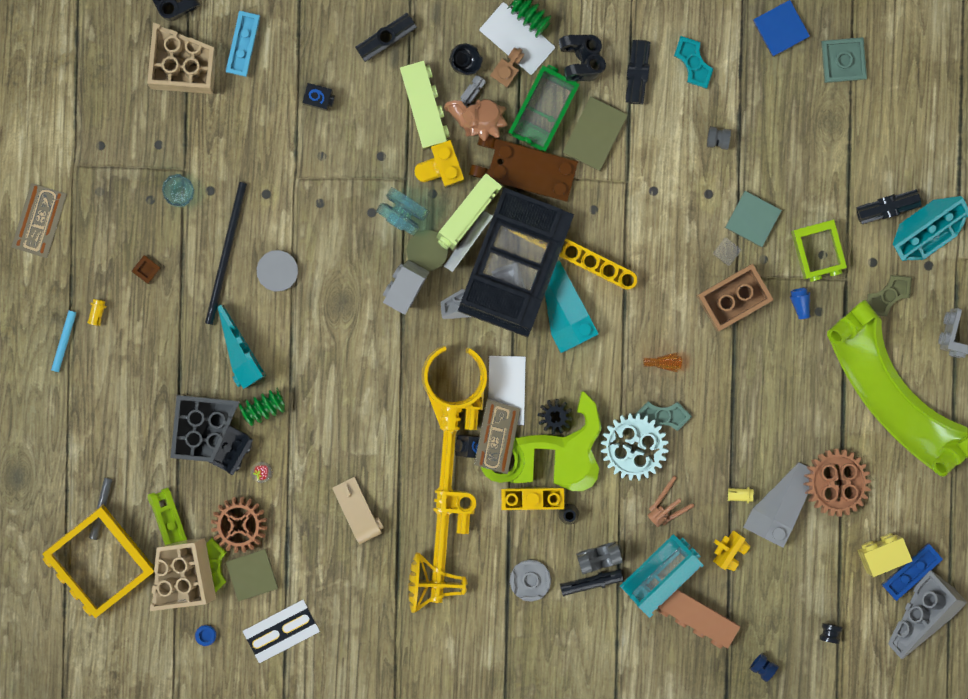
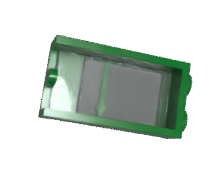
[508,64,580,152]

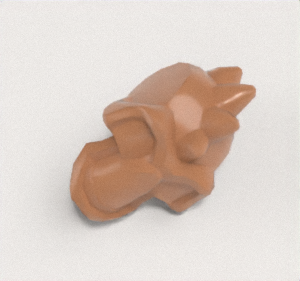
[444,99,508,141]

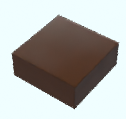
[131,255,161,284]

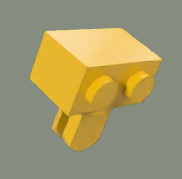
[414,140,464,188]

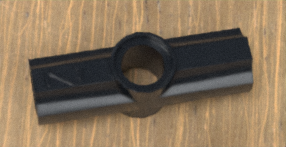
[355,13,417,62]
[625,40,651,105]
[856,189,922,224]

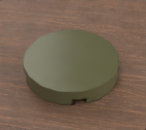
[406,230,448,271]

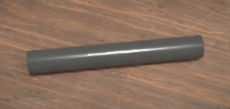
[89,477,112,540]

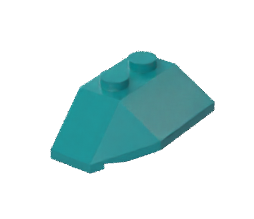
[892,196,968,261]

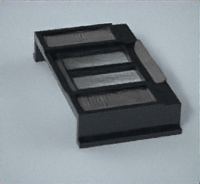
[457,188,574,338]

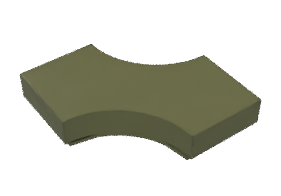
[867,275,912,317]

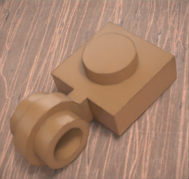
[490,47,525,88]

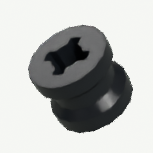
[819,623,843,644]

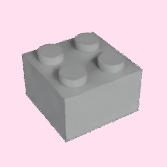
[383,260,430,315]

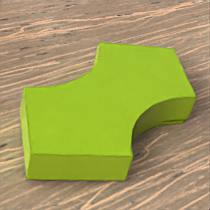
[206,537,227,593]

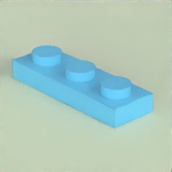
[226,11,260,77]

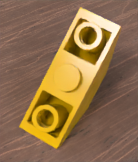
[501,487,564,510]

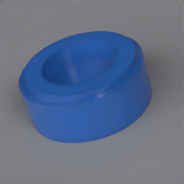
[195,625,217,646]

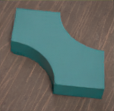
[674,36,713,89]

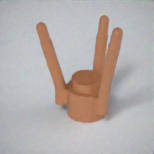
[647,476,694,527]

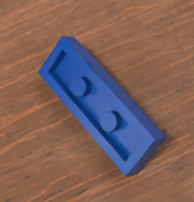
[881,543,943,601]

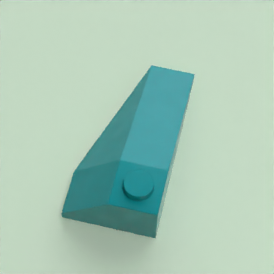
[545,260,599,353]

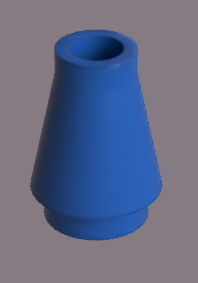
[790,287,811,319]

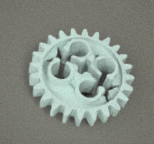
[601,413,669,481]

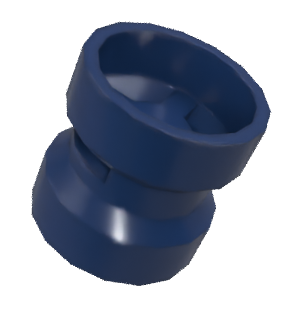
[749,653,779,682]

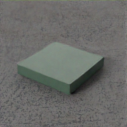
[821,37,867,83]
[725,191,782,247]

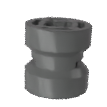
[707,126,731,150]

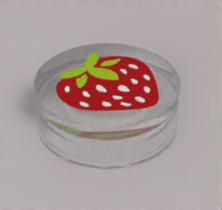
[251,462,273,483]

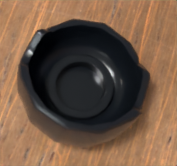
[449,43,483,75]

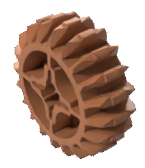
[211,497,268,553]

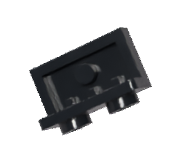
[209,425,253,475]

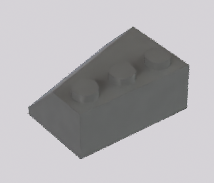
[170,395,240,462]

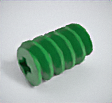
[507,0,551,38]
[239,387,285,426]

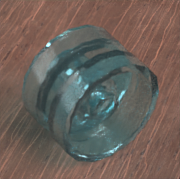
[376,187,430,236]

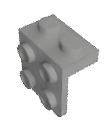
[938,308,968,358]

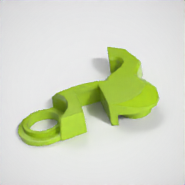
[481,391,602,491]

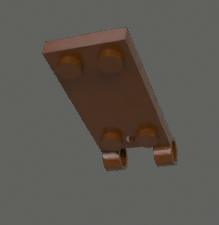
[469,136,578,202]

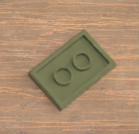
[562,96,628,171]

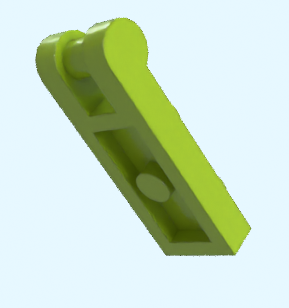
[147,488,187,545]

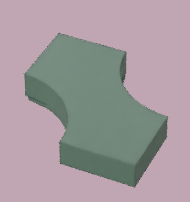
[633,401,692,431]

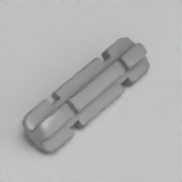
[460,75,486,108]

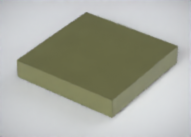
[226,549,278,602]

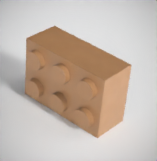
[696,264,773,331]

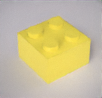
[857,533,912,577]

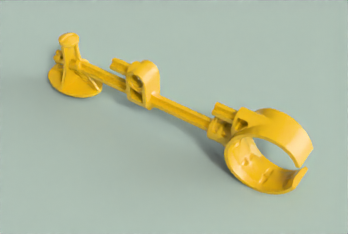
[408,346,487,613]

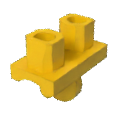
[713,531,750,571]

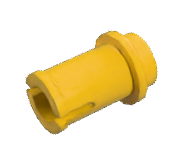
[87,299,107,326]

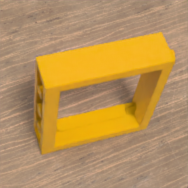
[42,504,155,619]

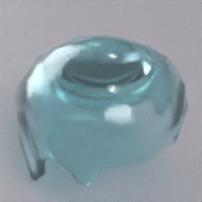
[162,174,195,208]

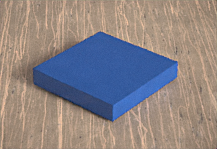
[753,0,810,57]

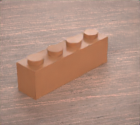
[657,589,740,649]

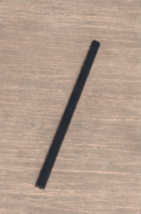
[205,182,247,325]

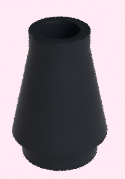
[558,504,579,524]

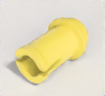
[728,487,754,504]

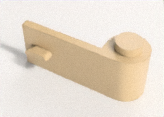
[332,477,384,544]

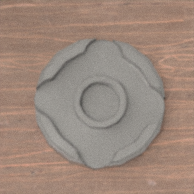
[257,250,298,292]
[510,559,551,602]

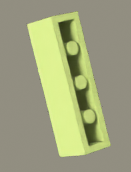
[400,61,450,150]

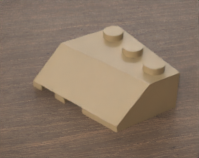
[147,22,215,94]
[150,538,216,611]

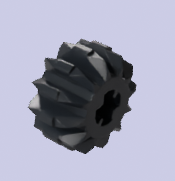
[537,399,573,434]

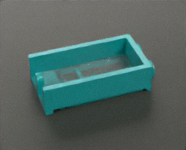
[620,534,704,618]

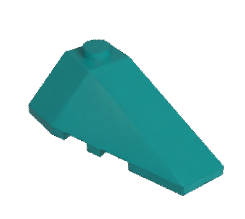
[218,304,267,389]

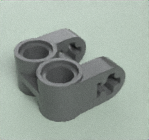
[576,542,623,575]

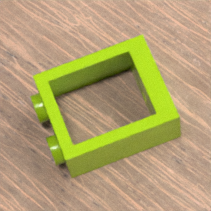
[791,220,847,282]

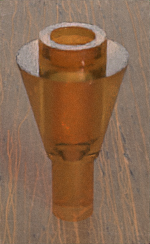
[643,352,682,373]

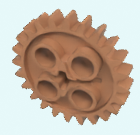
[803,449,871,517]

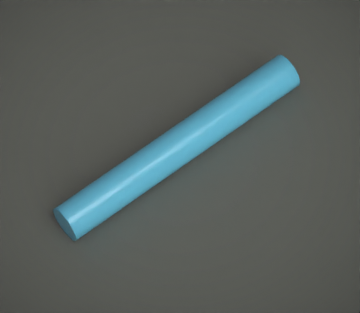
[51,310,77,372]

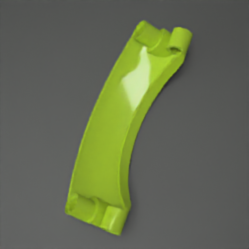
[827,300,968,477]

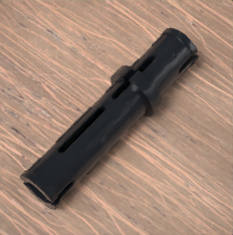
[560,569,624,597]

